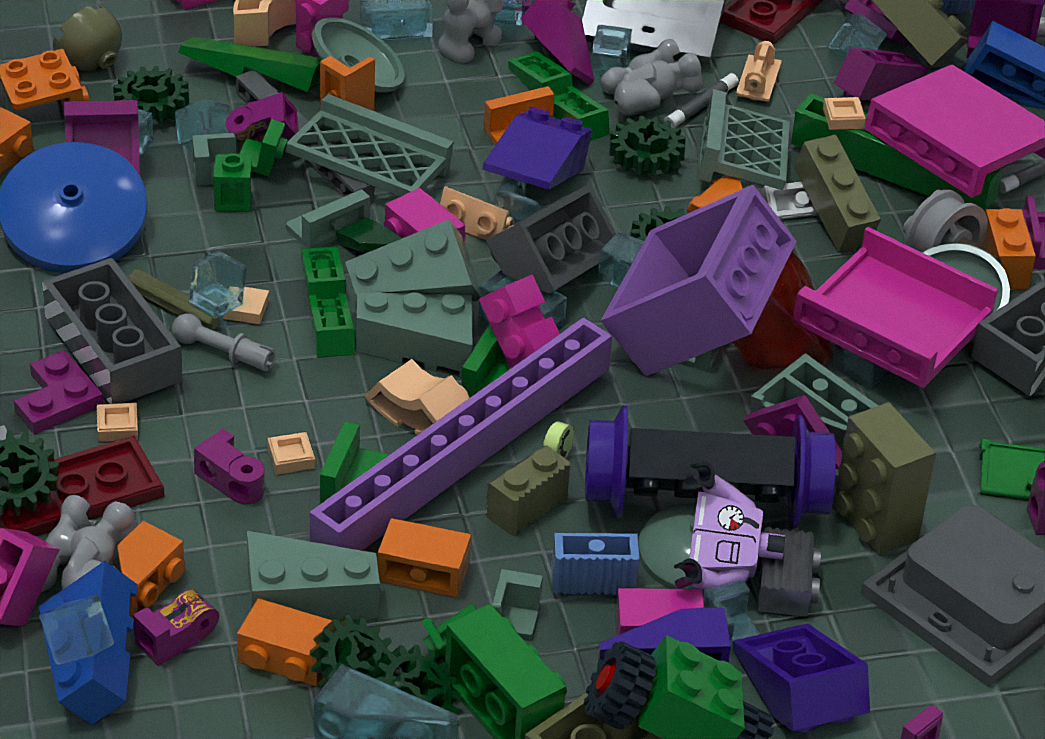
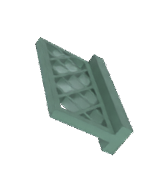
[697,89,790,190]
[285,94,454,197]

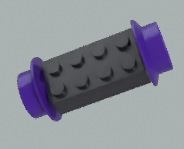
[585,405,836,529]

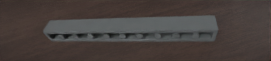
[236,70,375,202]

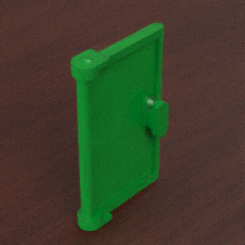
[979,438,1045,500]

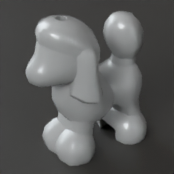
[438,0,504,64]
[601,39,703,117]
[41,495,139,592]

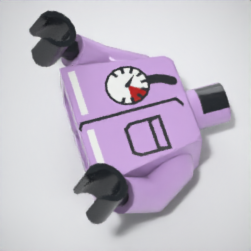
[674,461,785,594]

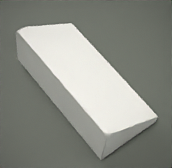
[760,182,818,220]

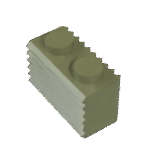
[485,445,570,535]

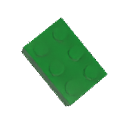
[445,604,567,739]

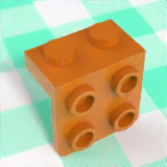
[0,49,90,110]

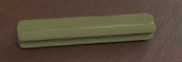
[127,269,221,331]

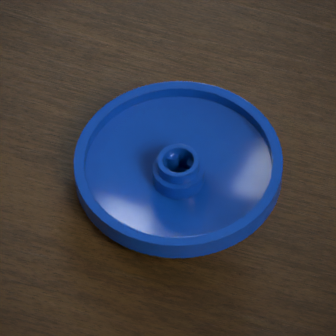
[0,142,148,273]

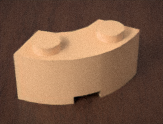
[233,0,296,47]
[364,359,469,435]

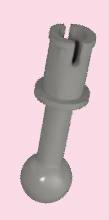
[172,314,277,371]

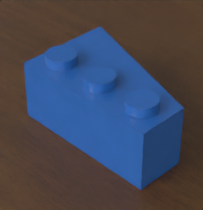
[961,21,1045,109]
[39,561,137,725]

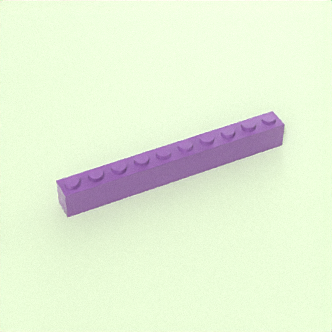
[310,318,612,551]

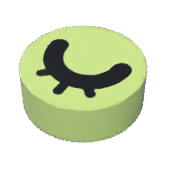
[543,421,574,459]

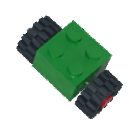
[584,635,774,739]

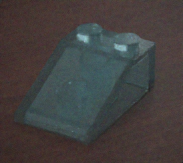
[314,664,458,739]

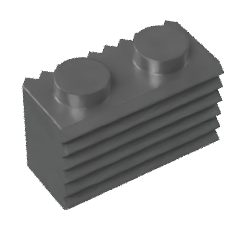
[757,527,821,617]

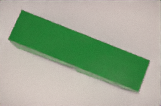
[178,37,322,92]
[508,51,610,141]
[301,246,355,358]

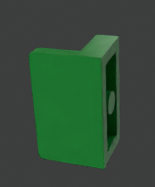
[461,324,510,398]
[320,421,389,503]

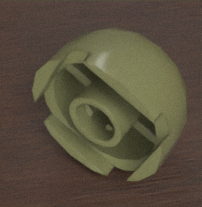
[53,4,122,71]

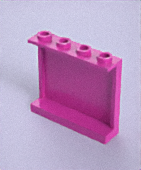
[864,64,1045,198]
[792,227,998,388]

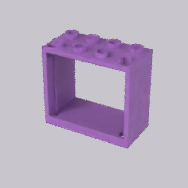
[601,185,797,376]

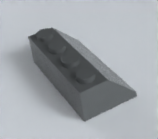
[486,183,623,293]

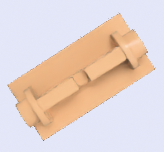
[735,41,782,102]
[440,186,514,240]

